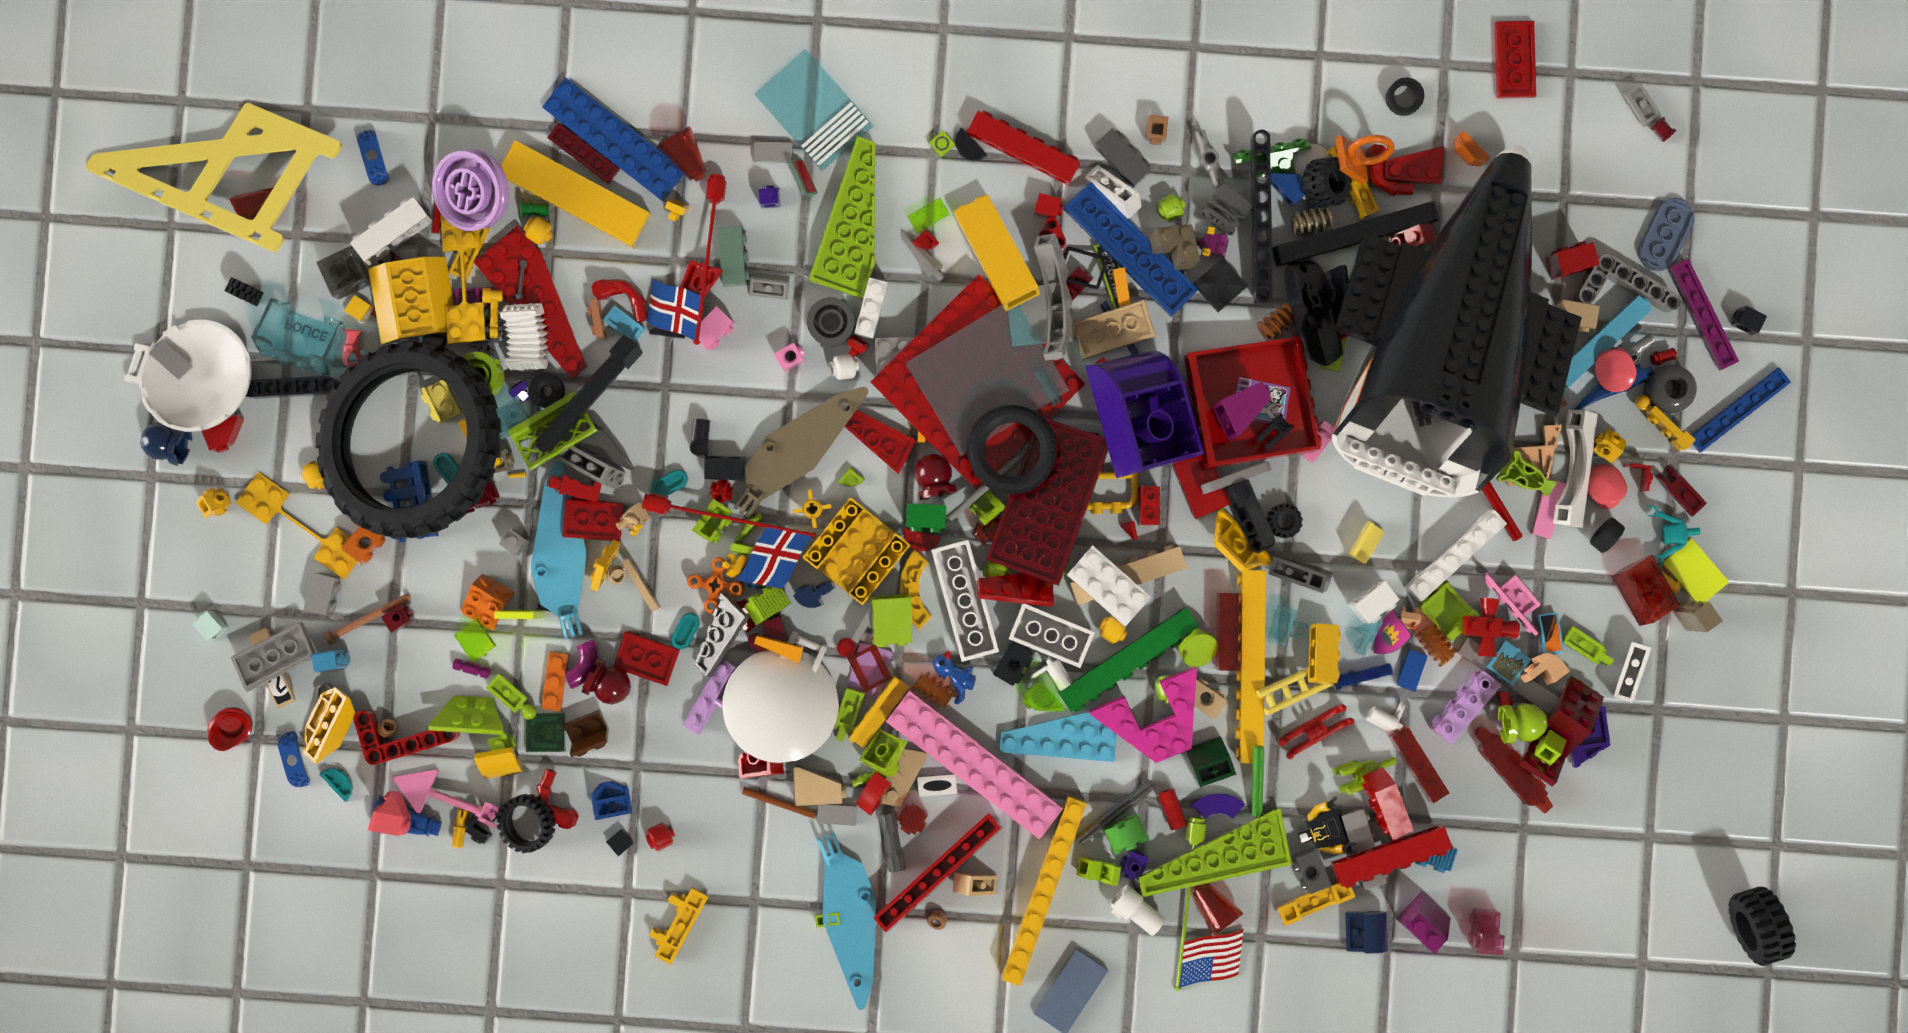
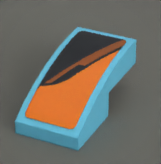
[1536,612,1564,654]

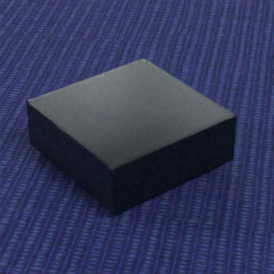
[606,829,634,856]

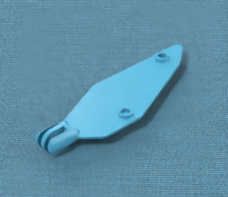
[531,460,587,639]
[816,832,876,1010]

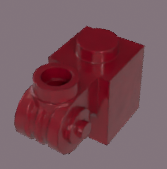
[748,616,788,653]

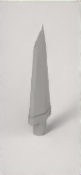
[901,229,945,282]

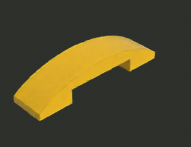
[1277,882,1355,926]

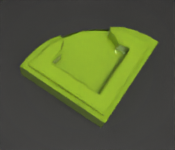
[838,468,865,487]

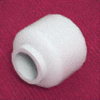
[830,354,859,380]

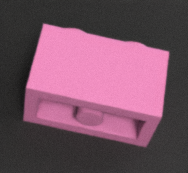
[699,306,735,351]

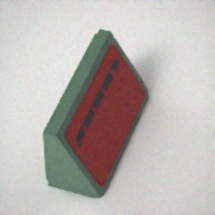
[788,159,817,199]

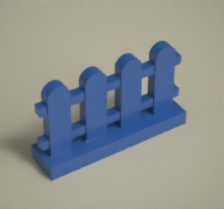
[380,460,439,543]

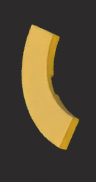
[900,549,932,630]

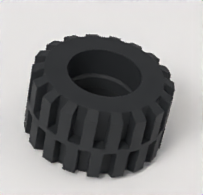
[1302,157,1352,207]

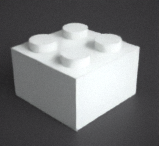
[1347,581,1400,624]

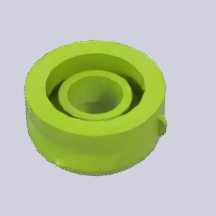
[462,352,505,397]

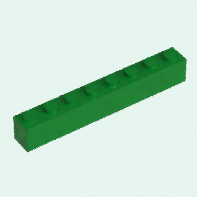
[1058,607,1199,713]

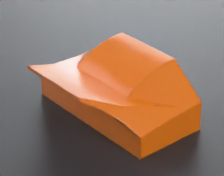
[1454,131,1491,167]

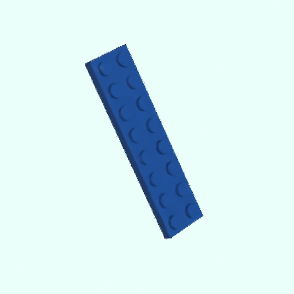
[542,77,686,202]
[1063,182,1198,317]

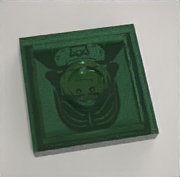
[526,713,566,752]

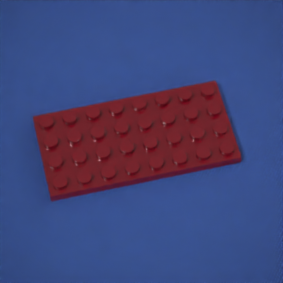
[986,417,1109,586]

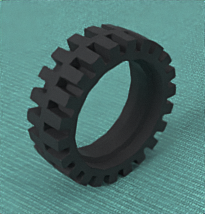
[497,794,556,853]

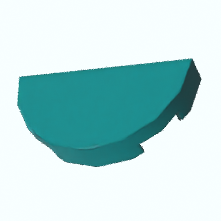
[319,768,353,802]

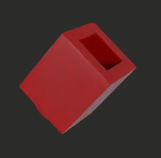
[1034,193,1064,219]

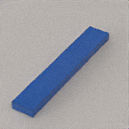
[1691,367,1791,453]

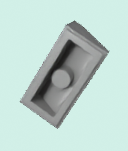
[749,272,790,300]

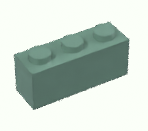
[718,226,750,287]

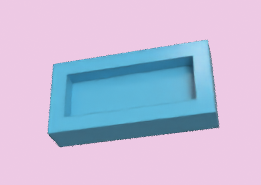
[603,305,645,342]

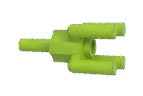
[1332,757,1397,795]

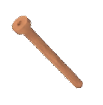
[324,594,411,645]

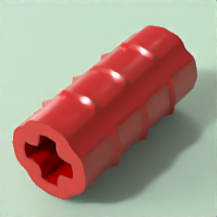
[1158,788,1187,830]

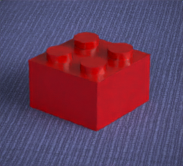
[1545,241,1600,280]

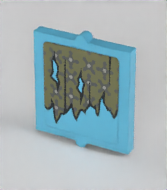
[1486,640,1531,686]

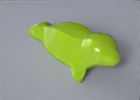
[1496,449,1557,497]

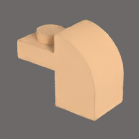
[1520,653,1570,685]

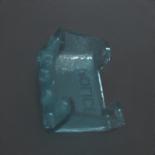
[251,298,345,376]

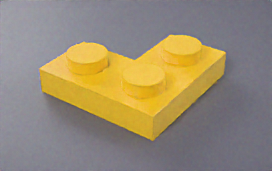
[590,539,620,592]

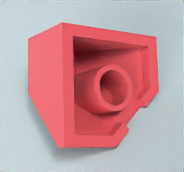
[368,791,411,836]

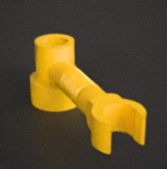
[482,288,502,338]

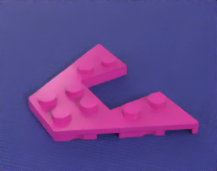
[1089,666,1197,763]

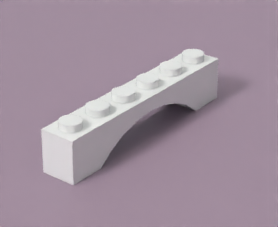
[1553,410,1598,528]
[1404,510,1507,602]

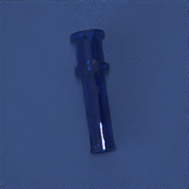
[1334,663,1393,691]

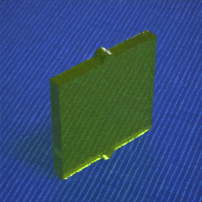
[454,618,496,663]

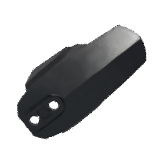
[1285,260,1349,366]

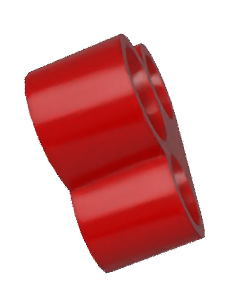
[1039,217,1066,250]

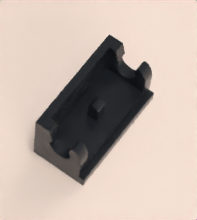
[704,456,745,481]

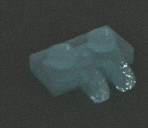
[1267,605,1308,647]

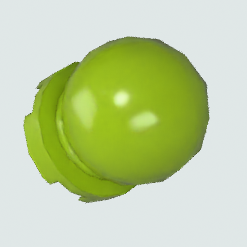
[1498,703,1548,744]

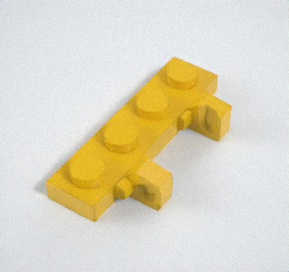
[649,887,709,965]

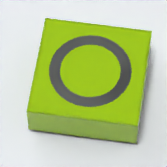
[929,131,956,158]

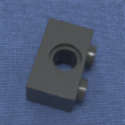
[1292,847,1332,894]

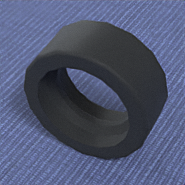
[1386,77,1425,116]

